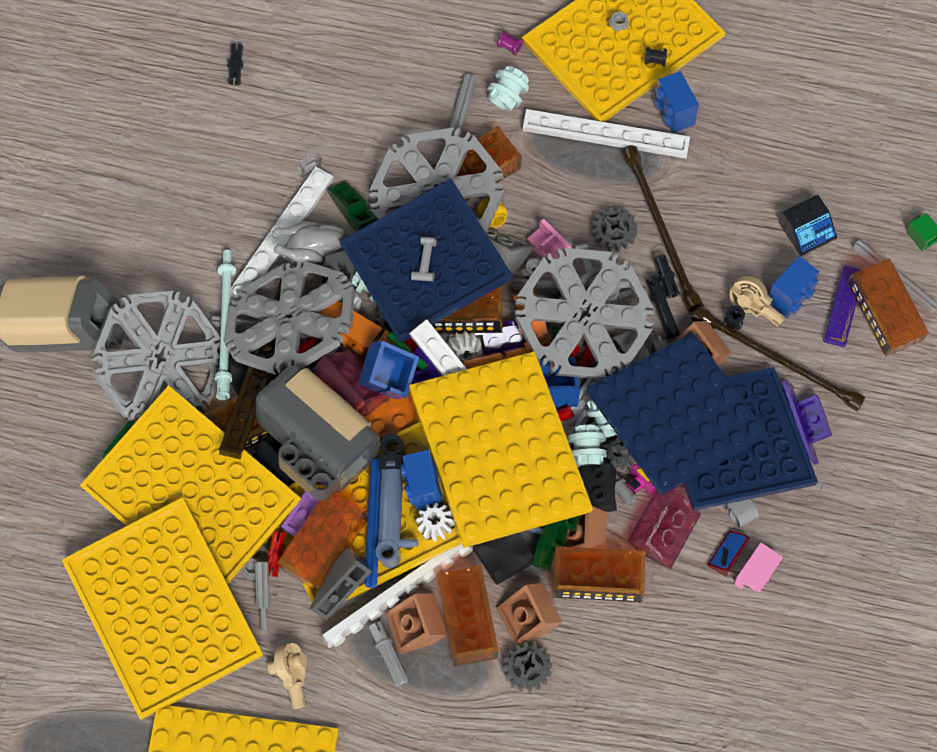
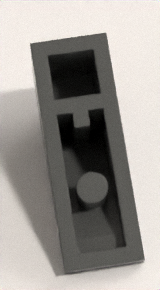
[310,547,372,621]

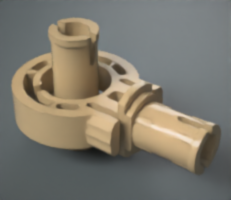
[729,276,786,328]
[267,643,308,710]

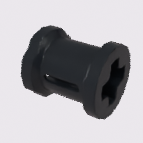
[645,46,667,67]
[724,305,745,331]

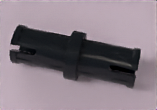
[227,43,244,85]
[653,255,680,299]

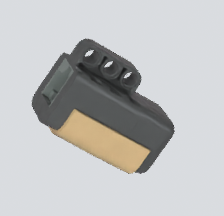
[0,276,125,353]
[255,365,380,501]

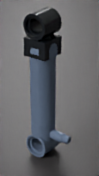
[376,433,418,568]

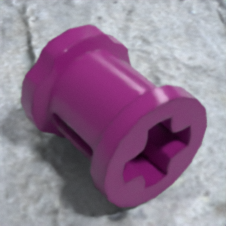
[497,30,523,56]

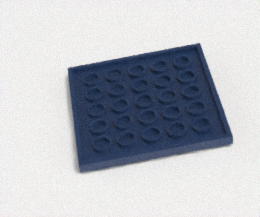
[340,179,514,343]
[586,332,769,496]
[683,367,818,511]

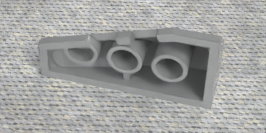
[486,229,534,273]

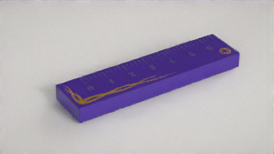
[824,265,865,348]

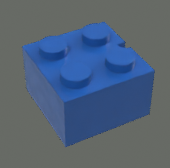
[654,71,699,133]
[769,256,820,318]
[357,341,419,400]
[539,357,580,407]
[401,450,444,512]

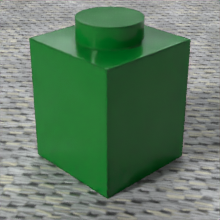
[907,213,937,251]

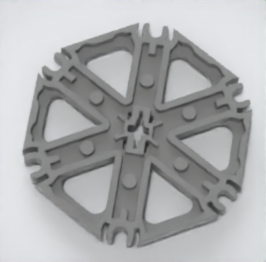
[369,127,505,233]
[515,247,654,380]
[225,261,355,375]
[91,291,220,421]

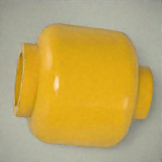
[477,197,508,228]

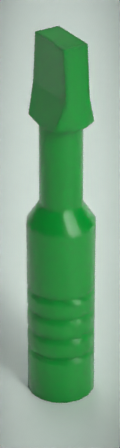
[386,332,427,370]

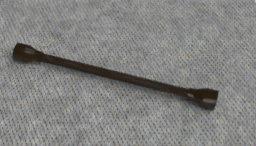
[622,146,703,312]
[691,305,866,412]

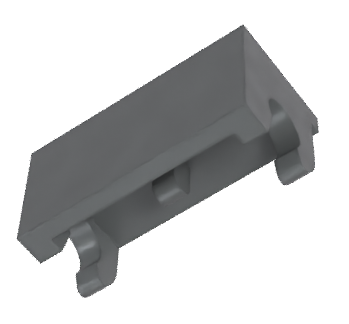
[320,251,355,284]

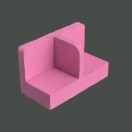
[527,219,572,261]
[734,543,783,592]

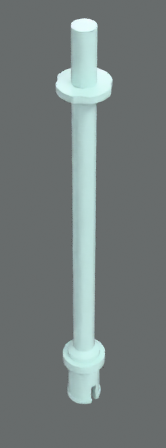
[215,250,236,400]

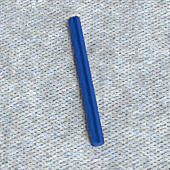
[364,459,381,588]

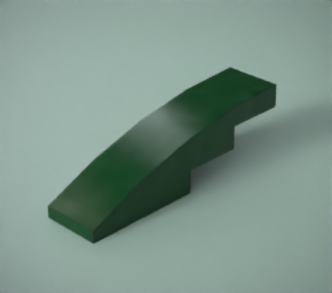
[327,181,378,232]
[532,488,586,572]

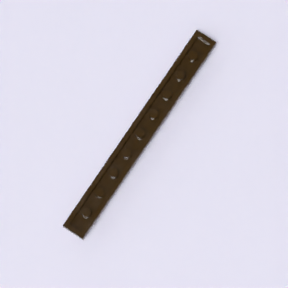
[219,279,291,460]

